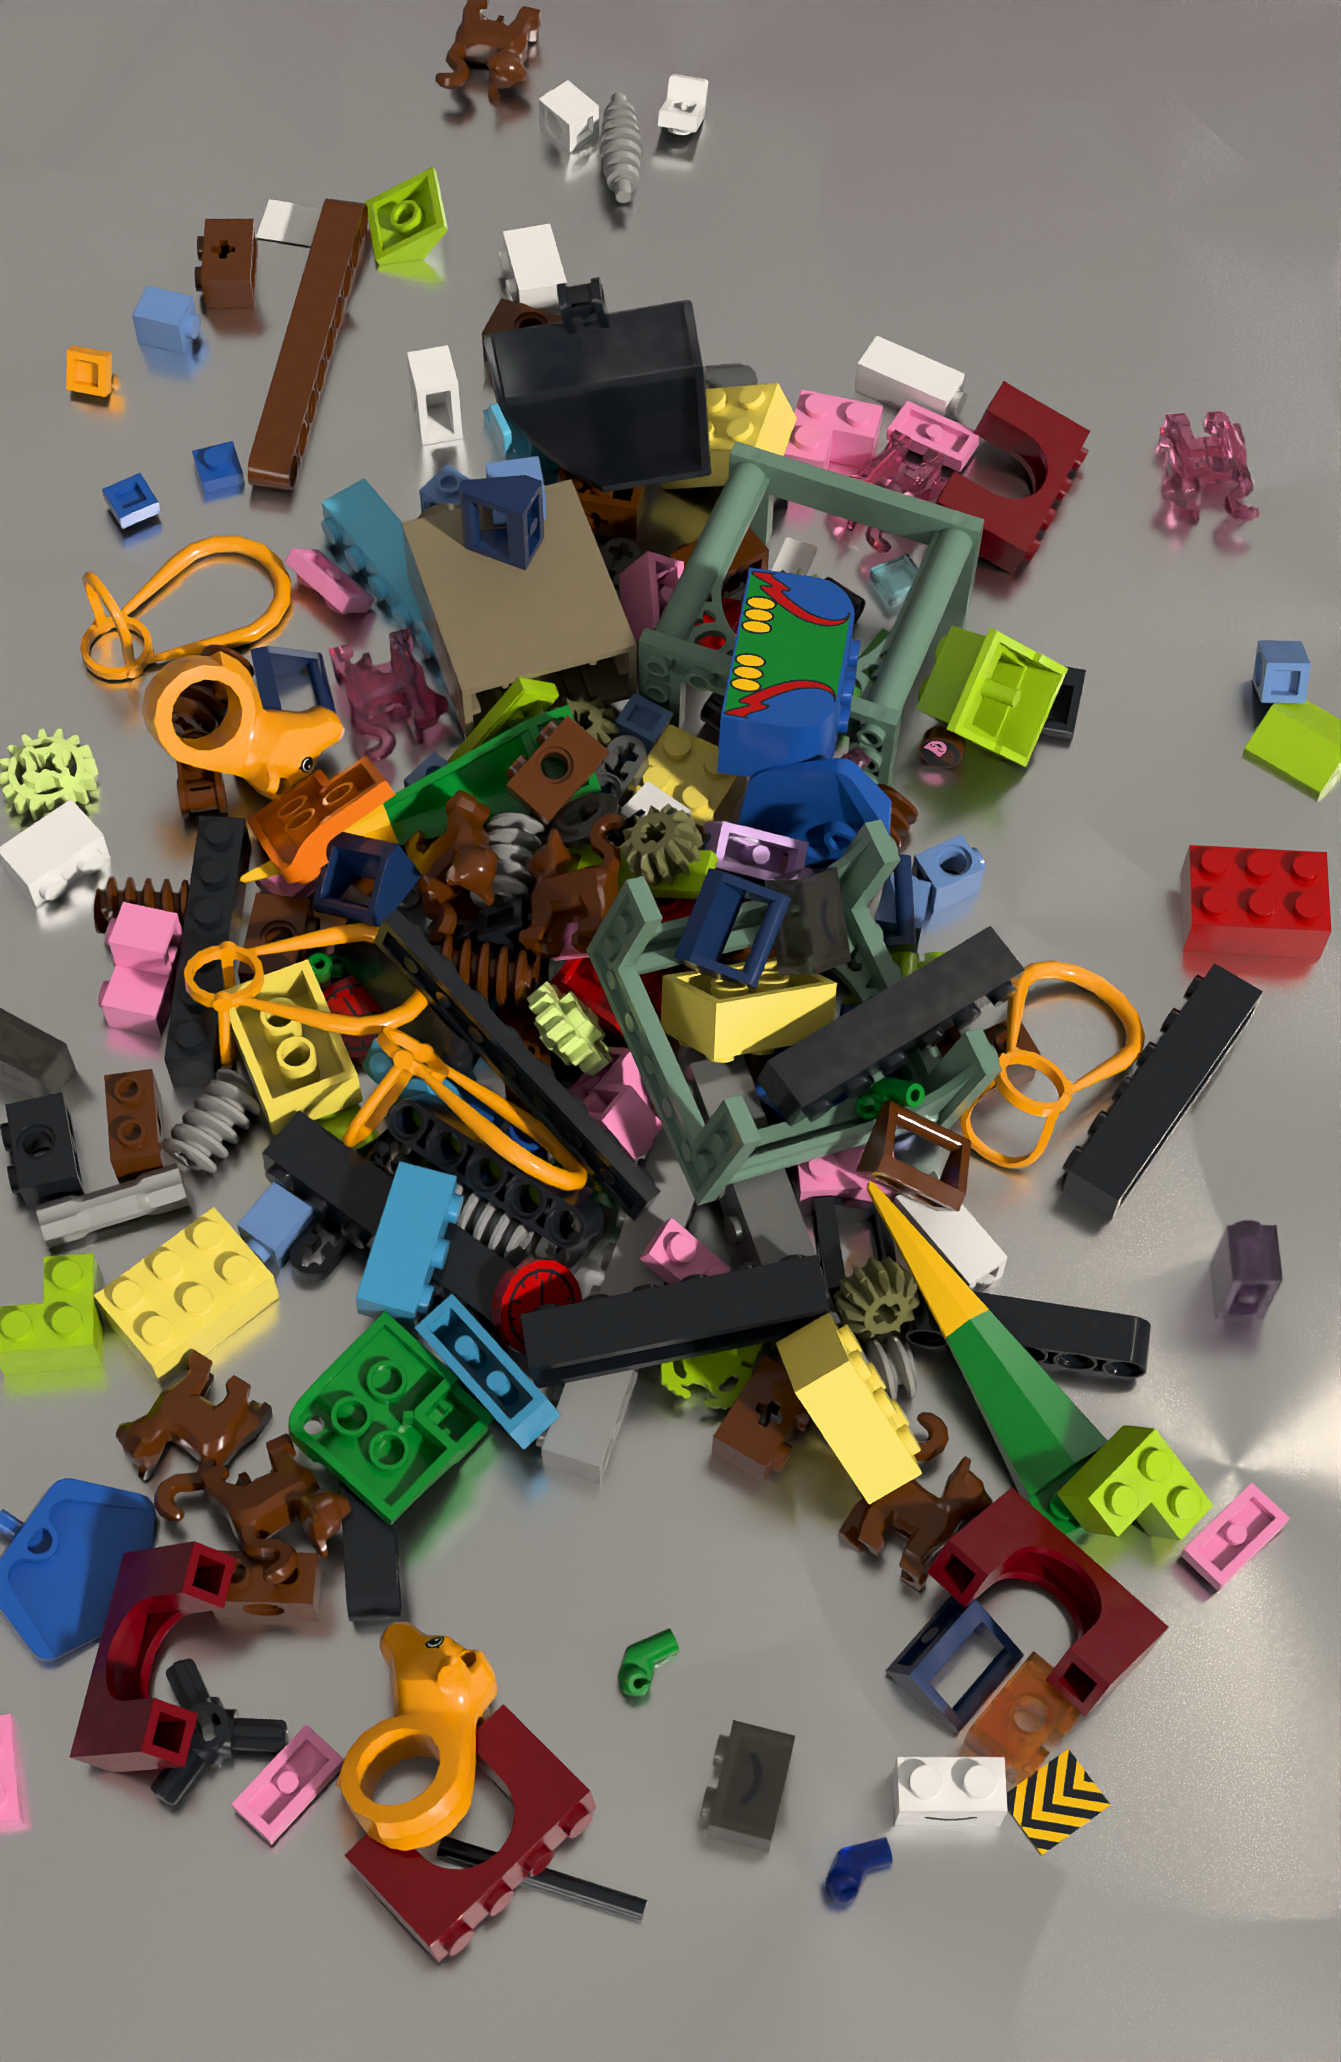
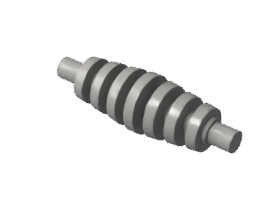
[599,92,643,203]

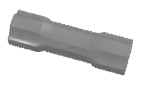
[35,1163,189,1248]

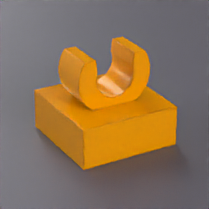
[66,345,112,397]

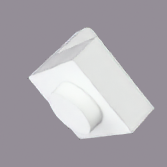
[658,74,708,135]

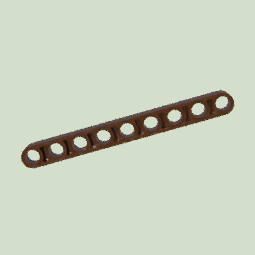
[248,198,368,491]

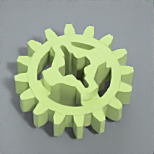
[0,729,98,821]
[527,981,612,1076]

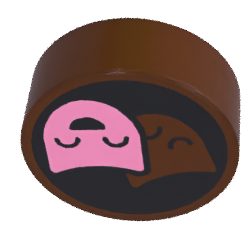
[919,727,966,768]

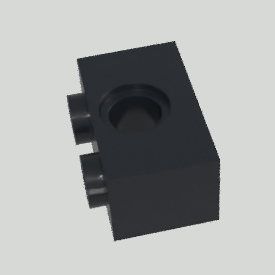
[0,1092,85,1209]

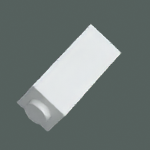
[855,336,967,419]
[894,1171,1008,1292]

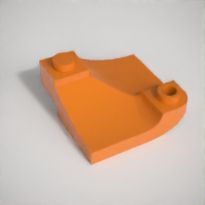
[246,755,396,884]

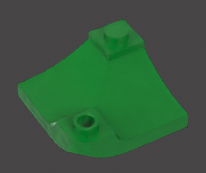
[288,1311,494,1526]

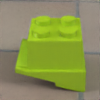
[916,625,1068,767]

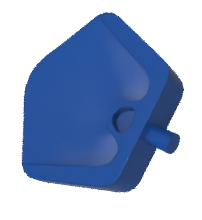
[738,758,892,872]
[0,1478,155,1663]

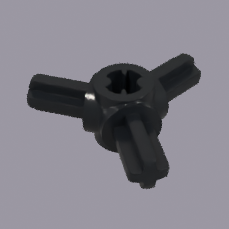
[151,1658,288,1805]

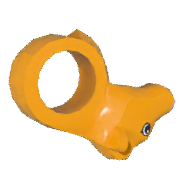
[142,651,344,800]
[336,1621,498,1851]

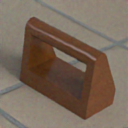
[856,1100,971,1212]

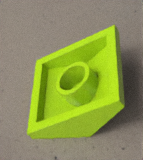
[365,167,448,265]
[1243,699,1341,798]

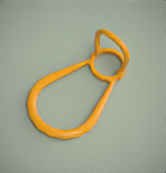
[80,536,291,680]
[184,923,430,1069]
[960,960,1146,1169]
[343,1027,587,1191]

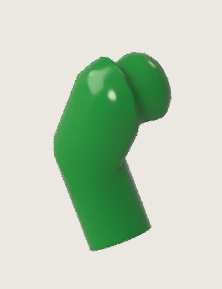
[308,952,345,990]
[856,1077,925,1120]
[617,1628,679,1697]

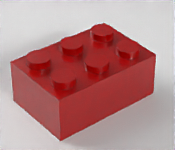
[1180,845,1332,959]

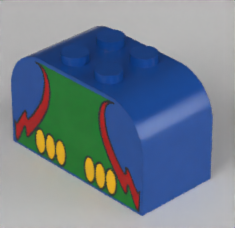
[717,567,861,777]

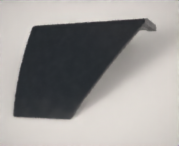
[483,277,711,493]

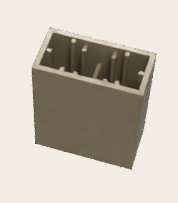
[401,479,637,739]

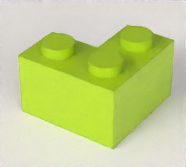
[0,1253,103,1375]
[1057,1425,1214,1540]

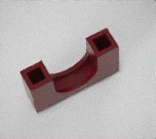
[935,381,1090,574]
[927,1487,1169,1717]
[69,1541,236,1772]
[344,1704,596,1963]

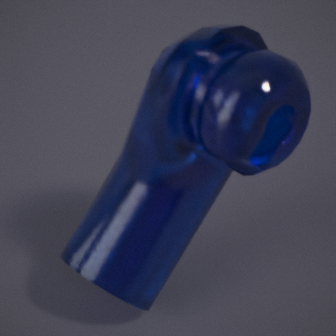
[825,1837,893,1904]

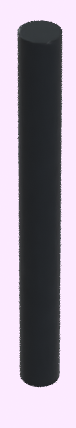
[437,1836,648,1921]

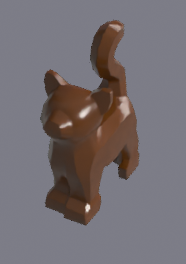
[435,0,542,99]
[405,789,498,946]
[519,813,626,958]
[115,1350,273,1521]
[838,1412,993,1591]
[199,1433,351,1584]

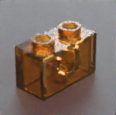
[963,1651,1082,1784]

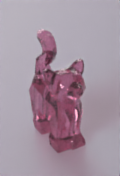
[1159,411,1260,522]
[846,429,949,553]
[328,628,449,762]

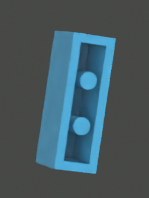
[356,1161,464,1329]
[414,1294,561,1450]

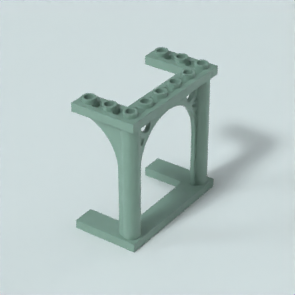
[638,441,985,787]
[586,819,1002,1206]

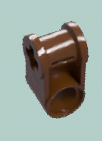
[176,729,228,819]

